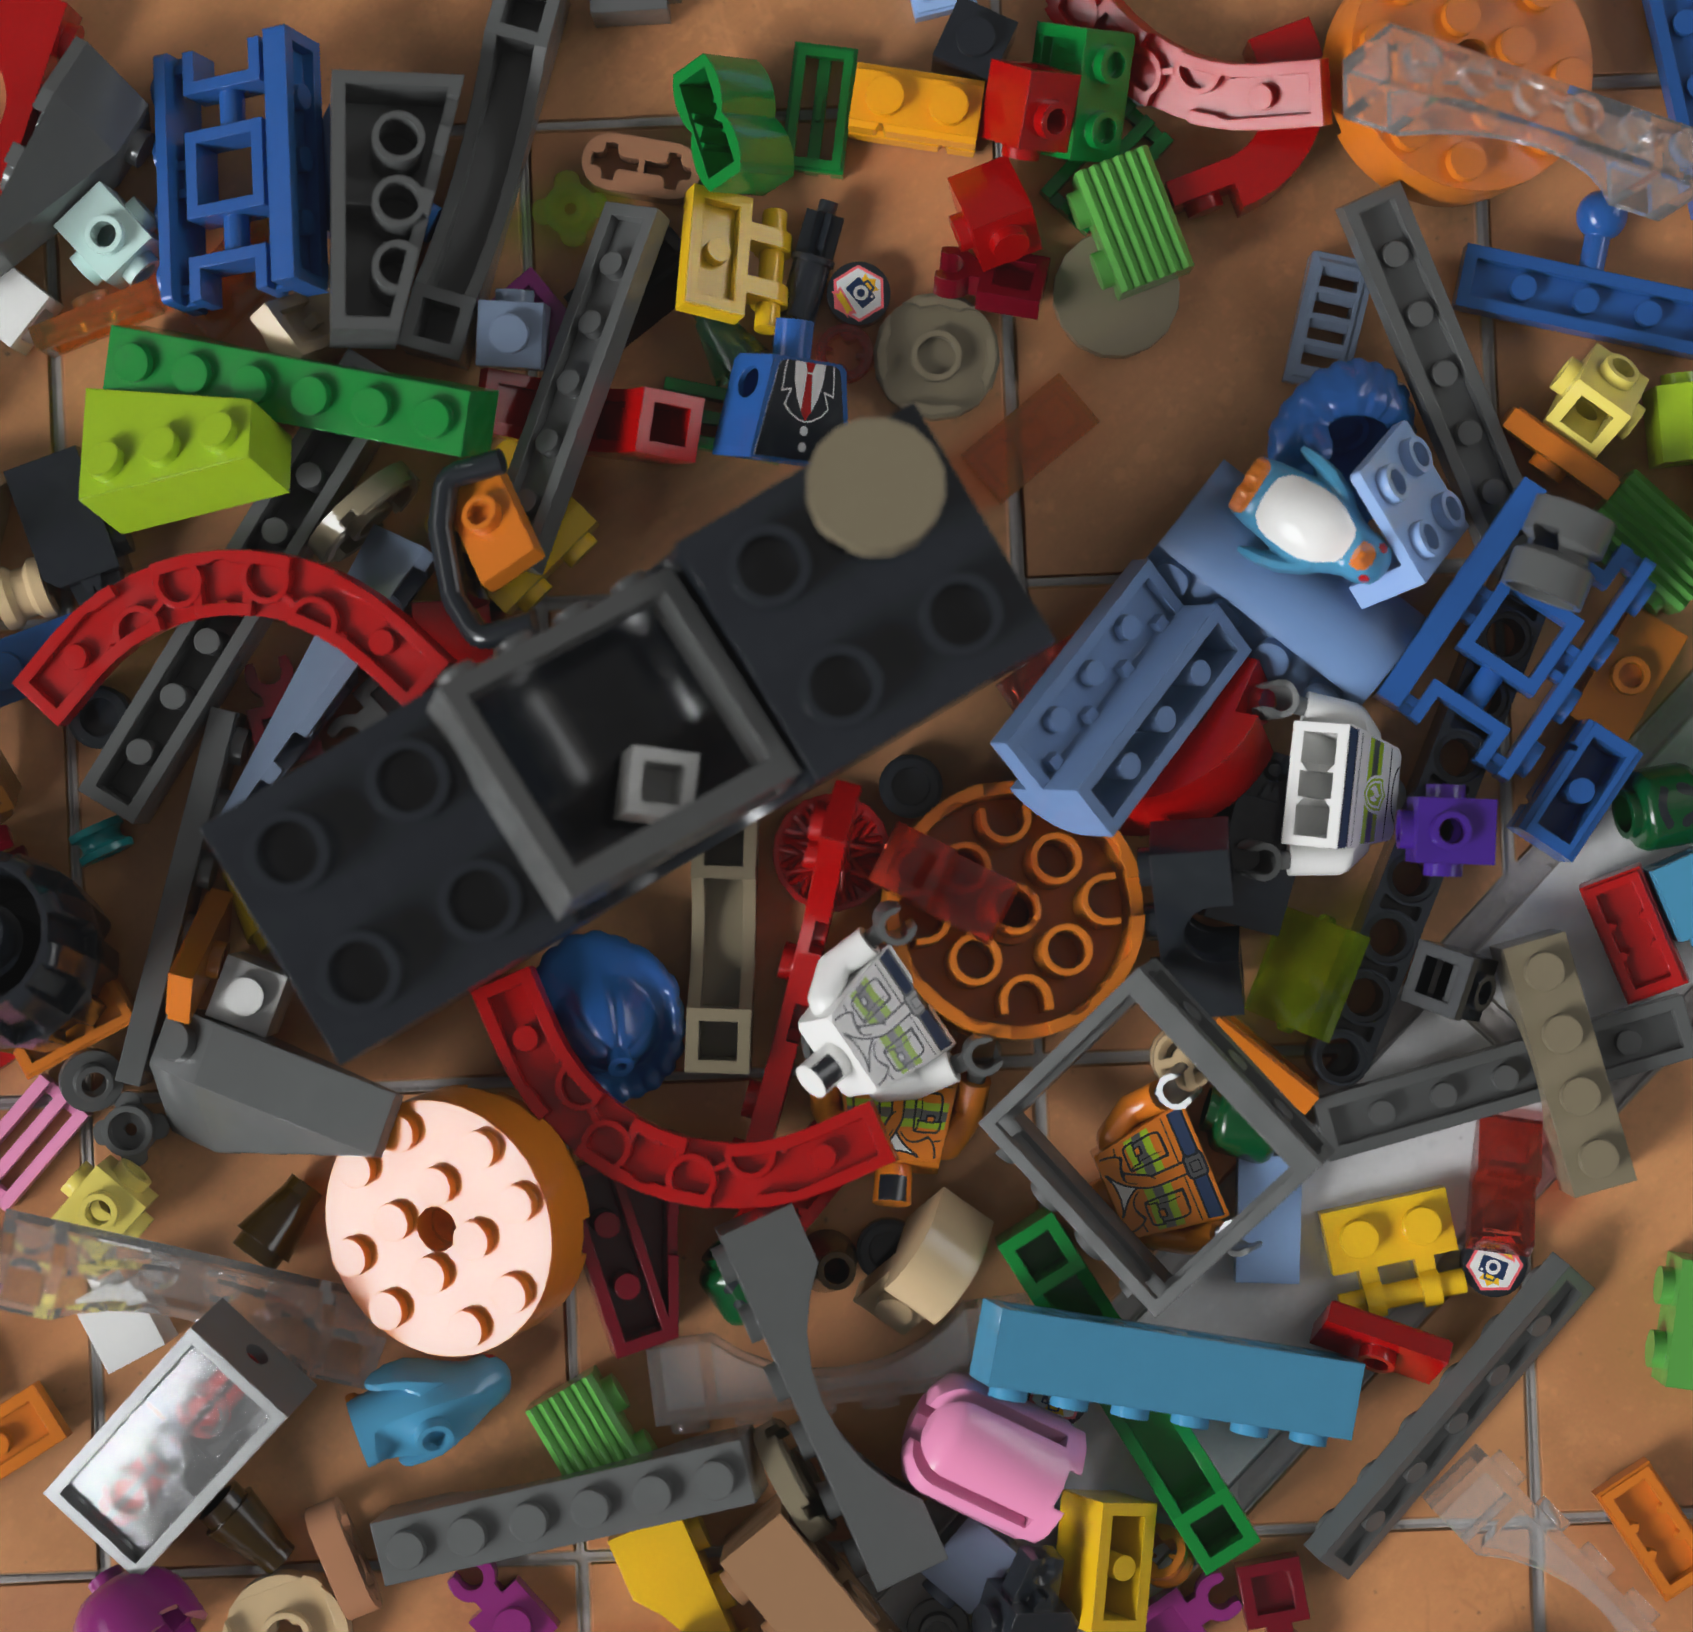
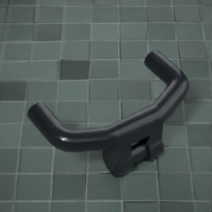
[428,448,540,649]

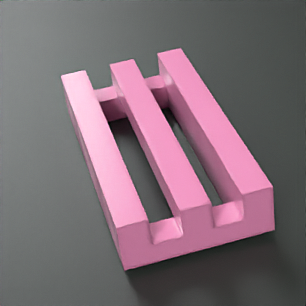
[0,1073,93,1212]

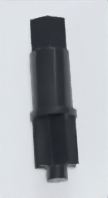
[771,199,844,346]

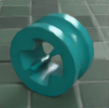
[68,815,135,868]

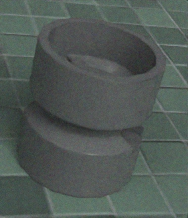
[1500,493,1617,613]

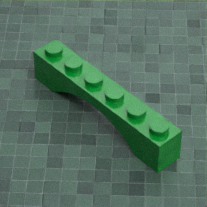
[103,325,499,457]
[994,1206,1261,1576]

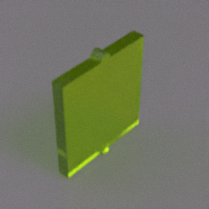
[1245,907,1371,1043]

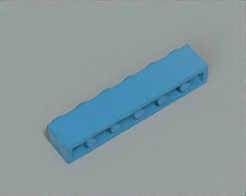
[969,1298,1365,1447]

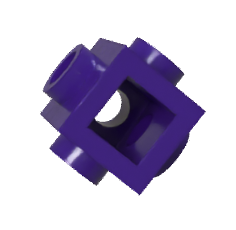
[1395,784,1497,877]

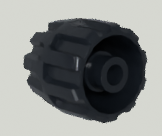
[0,851,119,1054]

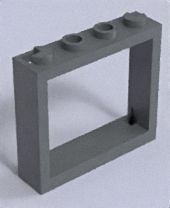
[426,566,801,920]
[978,958,1336,1318]

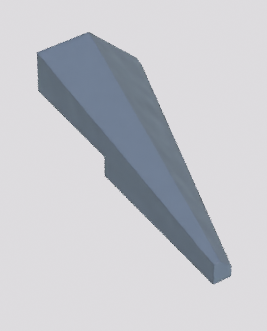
[221,524,435,814]

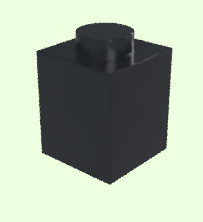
[931,0,1018,96]

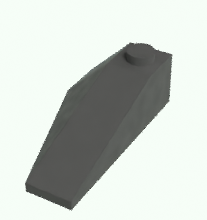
[0,36,155,277]
[149,1008,404,1157]

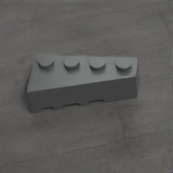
[330,69,465,349]

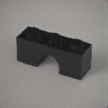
[1138,816,1245,1017]

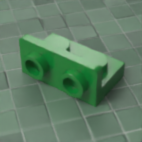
[1032,21,1135,162]

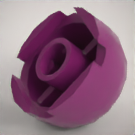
[73,1564,208,1632]

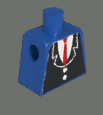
[712,318,848,467]

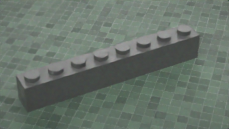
[78,348,388,824]

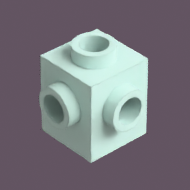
[53,181,159,291]

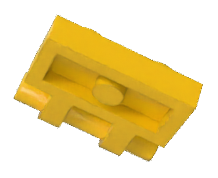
[675,183,793,335]
[1317,1185,1468,1317]

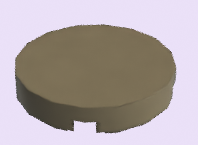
[1052,235,1180,359]
[873,293,1000,422]
[806,418,946,557]
[307,461,420,563]
[752,1417,837,1543]

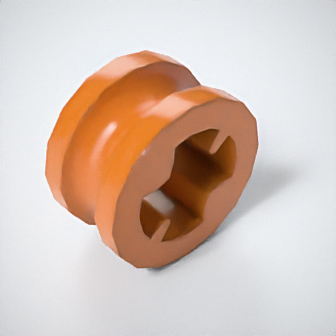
[1150,1523,1195,1589]

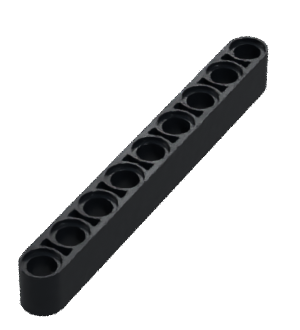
[1304,554,1546,1087]

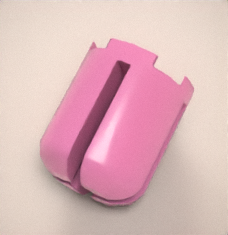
[900,1373,1087,1544]

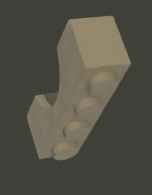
[685,820,760,1074]
[1489,929,1637,1198]

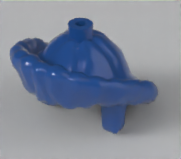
[1267,358,1417,524]
[536,930,686,1104]

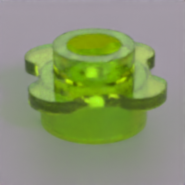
[532,170,608,247]

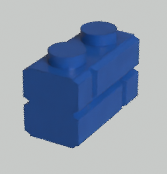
[1506,718,1643,863]

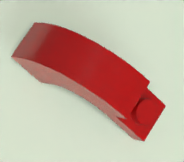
[1164,16,1323,220]
[478,367,705,464]
[1118,657,1275,836]

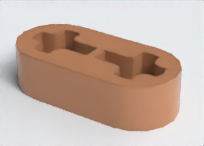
[581,132,702,205]
[305,1496,382,1621]

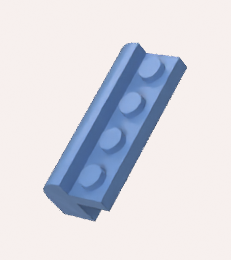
[1145,459,1426,705]
[990,559,1252,837]

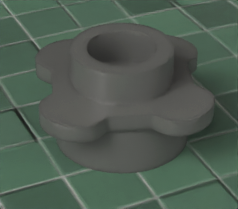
[93,1091,170,1166]

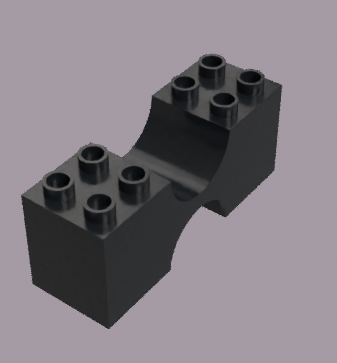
[199,402,1056,1066]

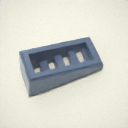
[1281,251,1369,385]

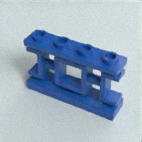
[150,24,329,317]
[1373,476,1657,783]

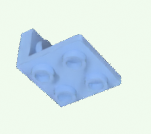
[1349,420,1469,609]

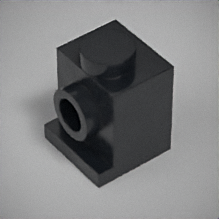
[1400,939,1499,1022]

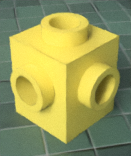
[1543,342,1649,459]
[47,1154,159,1265]

